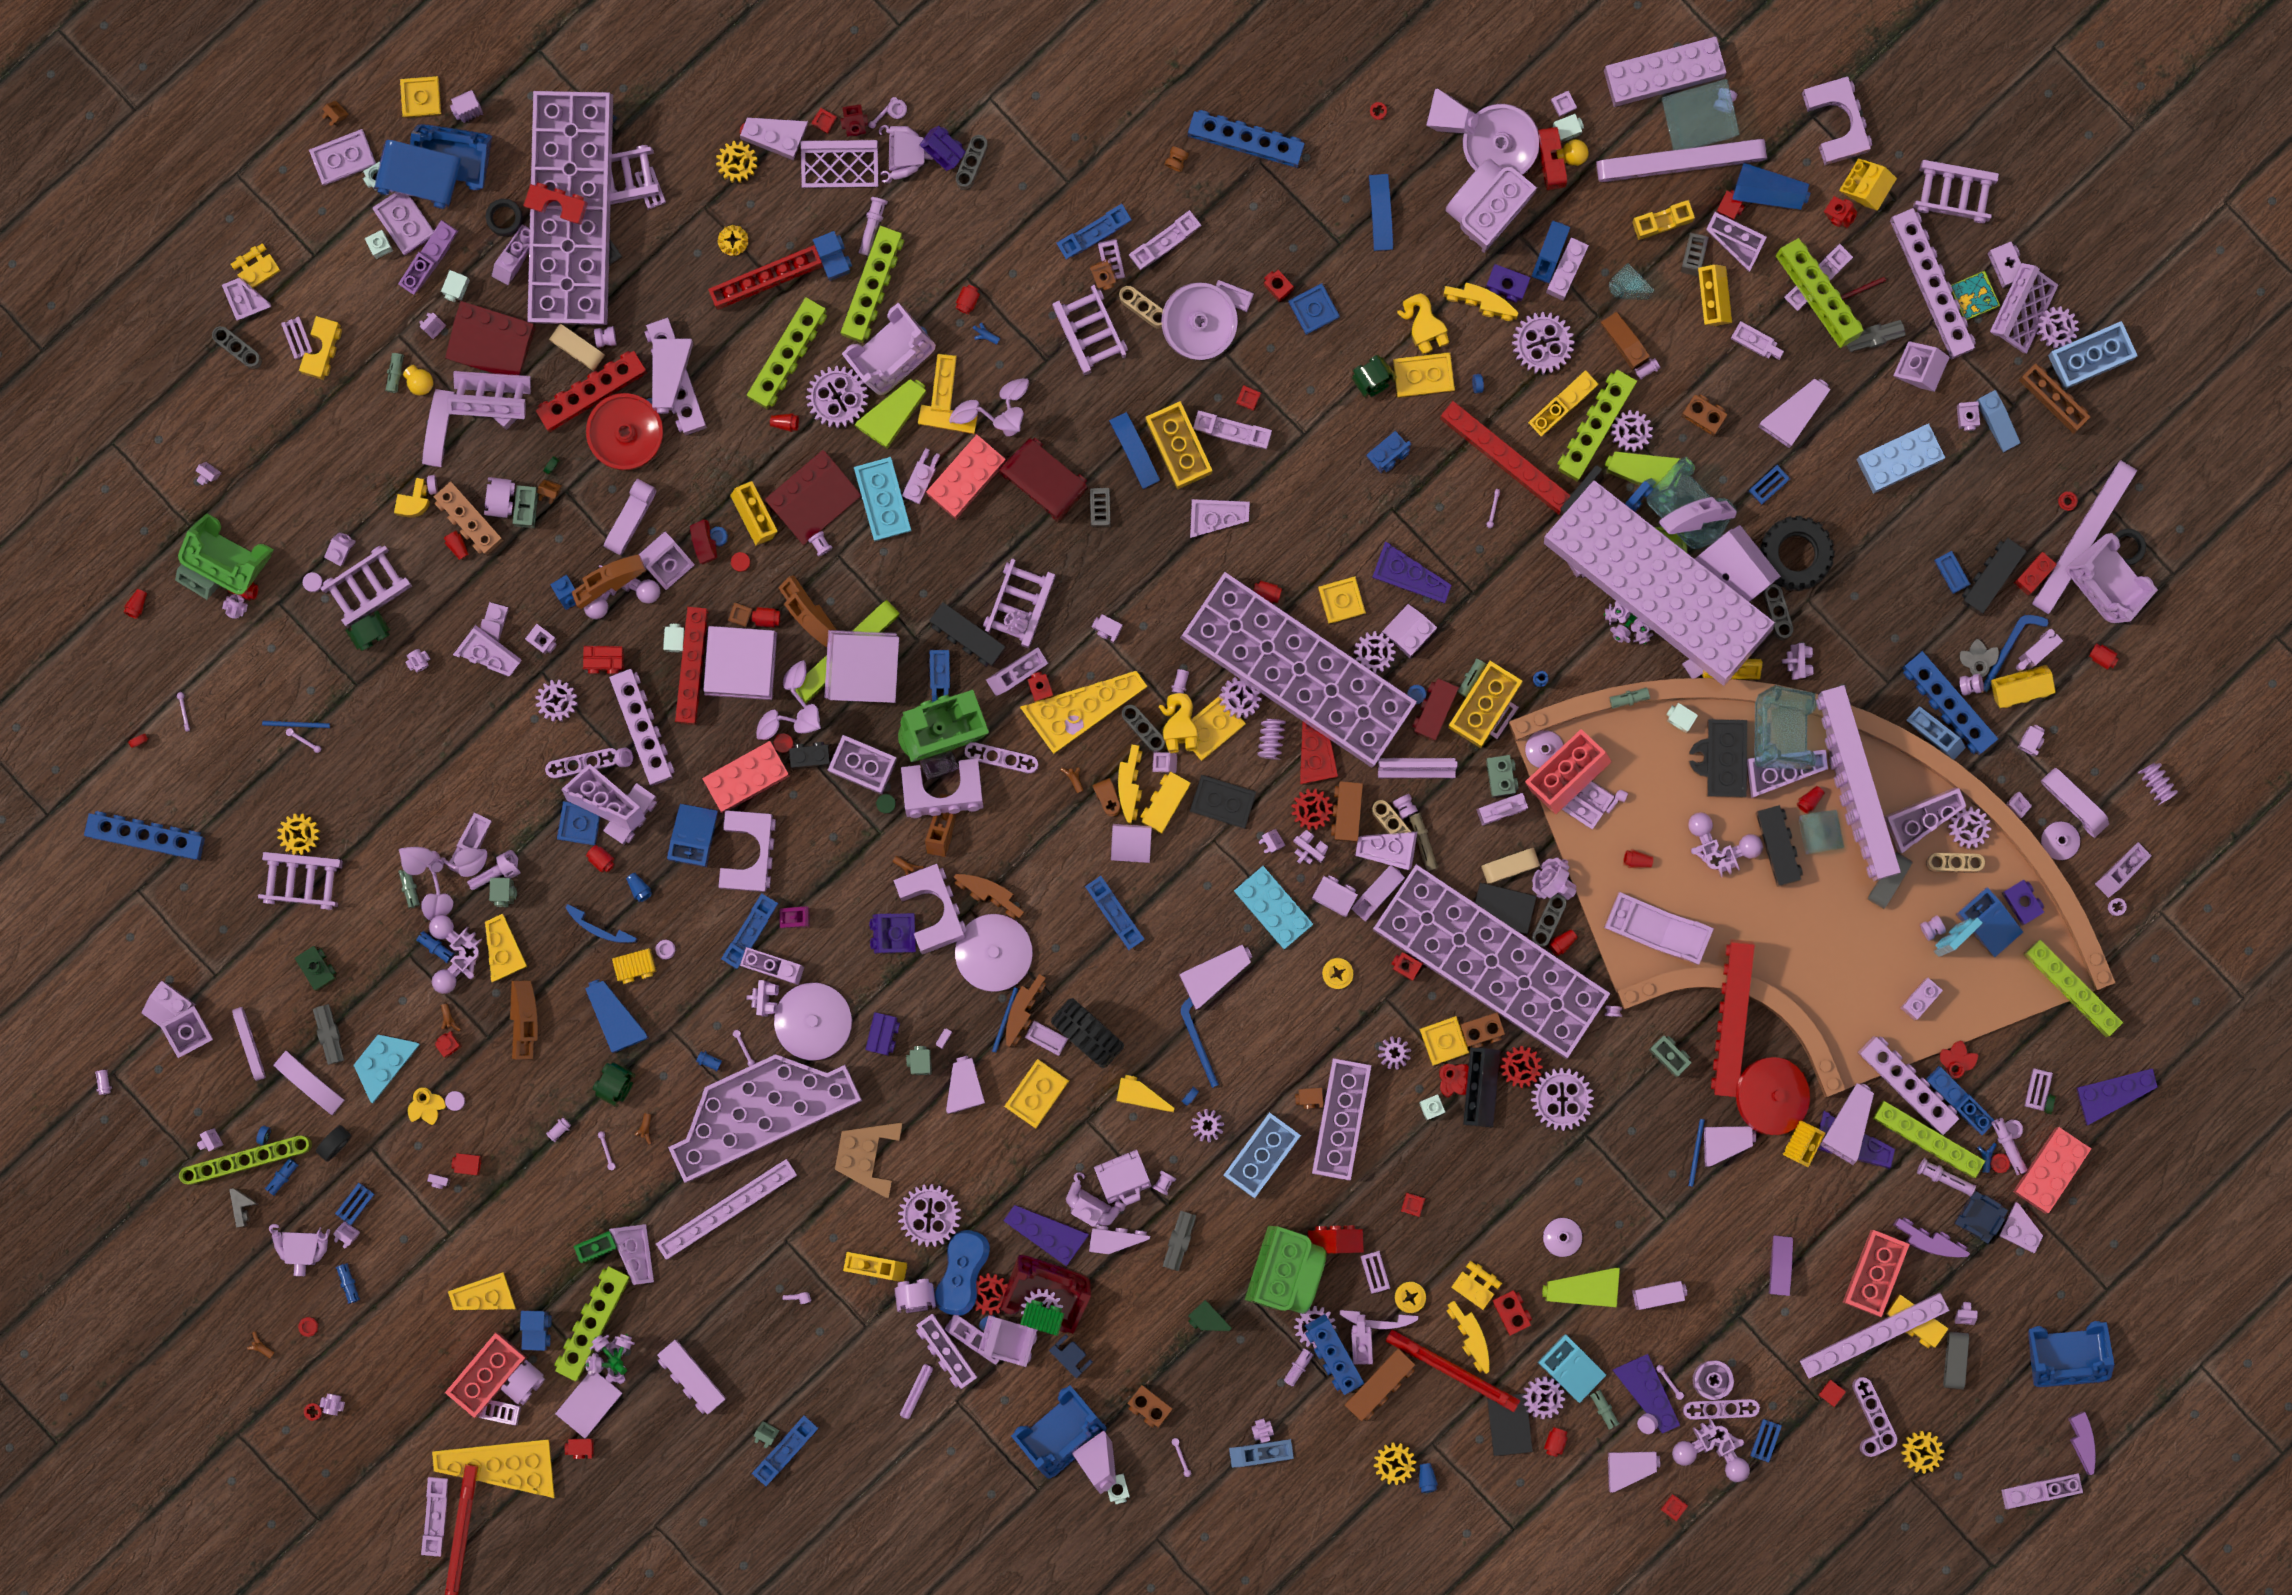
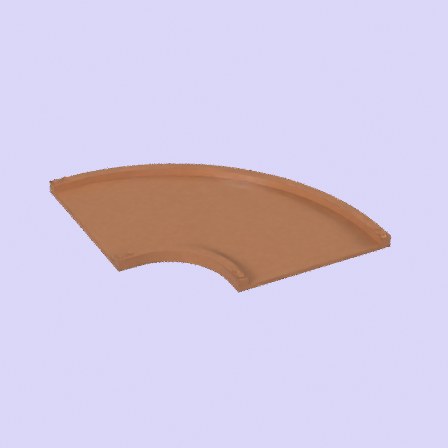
[1508,678,2115,1097]

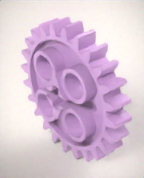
[1512,312,1574,375]
[806,366,869,429]
[1530,1068,1594,1131]
[898,1184,961,1247]

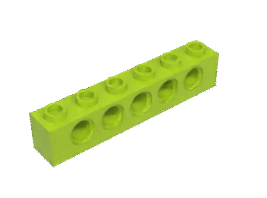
[841,226,904,343]
[1776,238,1864,348]
[747,297,827,410]
[1557,370,1637,482]
[2023,940,2123,1037]
[1872,1101,1985,1178]
[554,1266,630,1382]

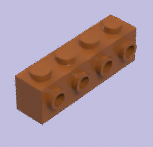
[2019,363,2090,434]
[1344,1348,1415,1422]

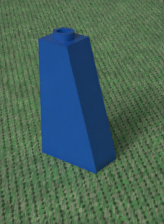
[1732,163,1810,210]
[585,979,649,1053]

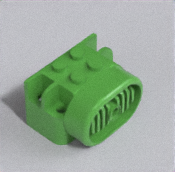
[898,690,989,762]
[1245,1226,1326,1314]

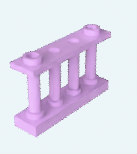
[610,145,661,205]
[1913,160,1999,224]
[1052,285,1128,376]
[447,371,531,419]
[321,546,412,628]
[983,559,1055,648]
[258,852,343,910]

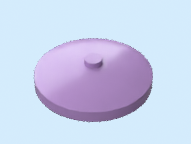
[1463,104,1540,175]
[1161,283,1237,360]
[955,914,1033,992]
[774,983,852,1060]

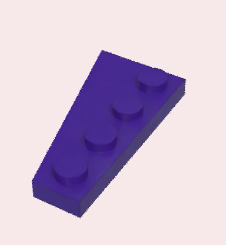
[1372,541,1451,604]
[2076,1069,2157,1126]
[1817,1111,1895,1169]
[1003,1205,1089,1266]
[1612,1354,1680,1433]

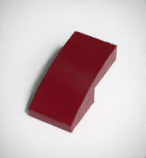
[690,519,717,565]

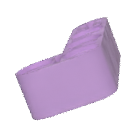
[603,479,657,556]
[2041,768,2109,838]
[1852,1377,1897,1457]

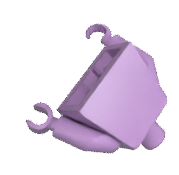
[879,125,933,184]
[1066,1172,1126,1227]
[269,1224,330,1276]

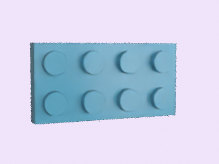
[854,457,911,542]
[1234,866,1313,949]

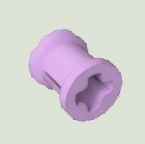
[808,531,833,557]
[1152,1171,1176,1196]

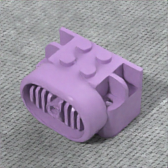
[1446,159,1537,253]

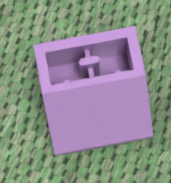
[1312,875,1358,918]

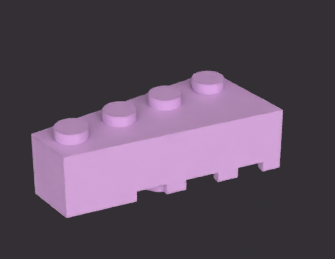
[1747,750,1828,798]
[562,764,645,831]
[1884,787,1966,853]

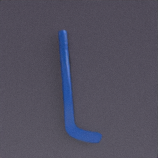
[1983,615,2048,692]
[1181,997,1219,1088]

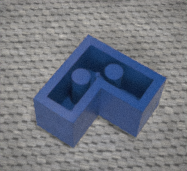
[813,231,852,281]
[520,1311,552,1351]

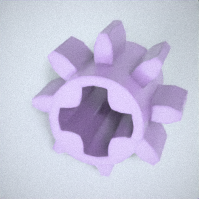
[222,594,248,618]
[1004,610,1028,635]
[405,649,430,673]
[320,1393,345,1416]
[1252,1418,1274,1443]

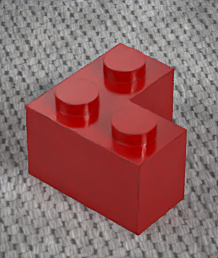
[1308,1225,1364,1254]

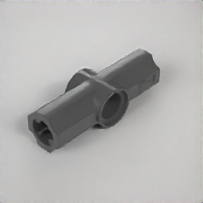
[1847,320,1905,352]
[313,1004,344,1065]
[1163,1211,1196,1271]

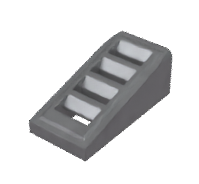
[1681,233,1709,276]
[1090,488,1110,527]

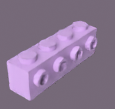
[916,1314,978,1389]
[657,1340,726,1415]

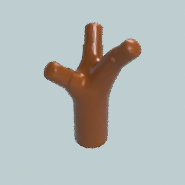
[1060,768,1083,793]
[892,856,924,875]
[441,1003,461,1032]
[635,1113,652,1145]
[247,1331,274,1359]

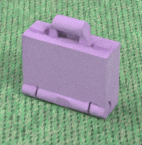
[2016,629,2063,671]
[1476,793,1528,826]
[1094,1150,1151,1206]

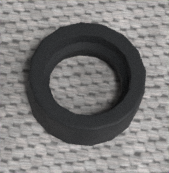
[485,198,523,237]
[2114,529,2146,566]
[316,1125,352,1162]

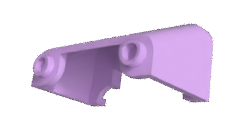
[842,303,936,395]
[2066,533,2157,623]

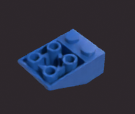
[667,804,718,868]
[1956,887,2023,958]

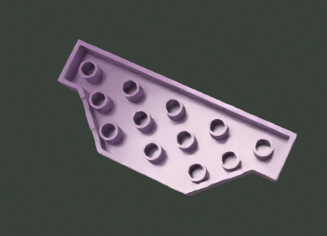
[1816,685,1900,882]
[668,1054,862,1183]

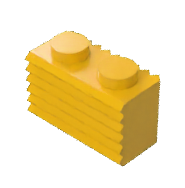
[612,949,657,984]
[1783,1121,1826,1167]

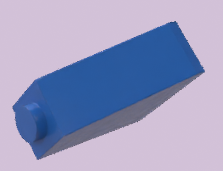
[1531,221,1570,283]

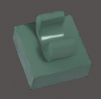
[754,1421,780,1448]

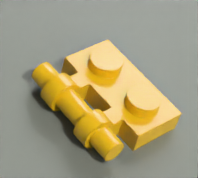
[231,243,281,289]
[1451,1261,1502,1310]

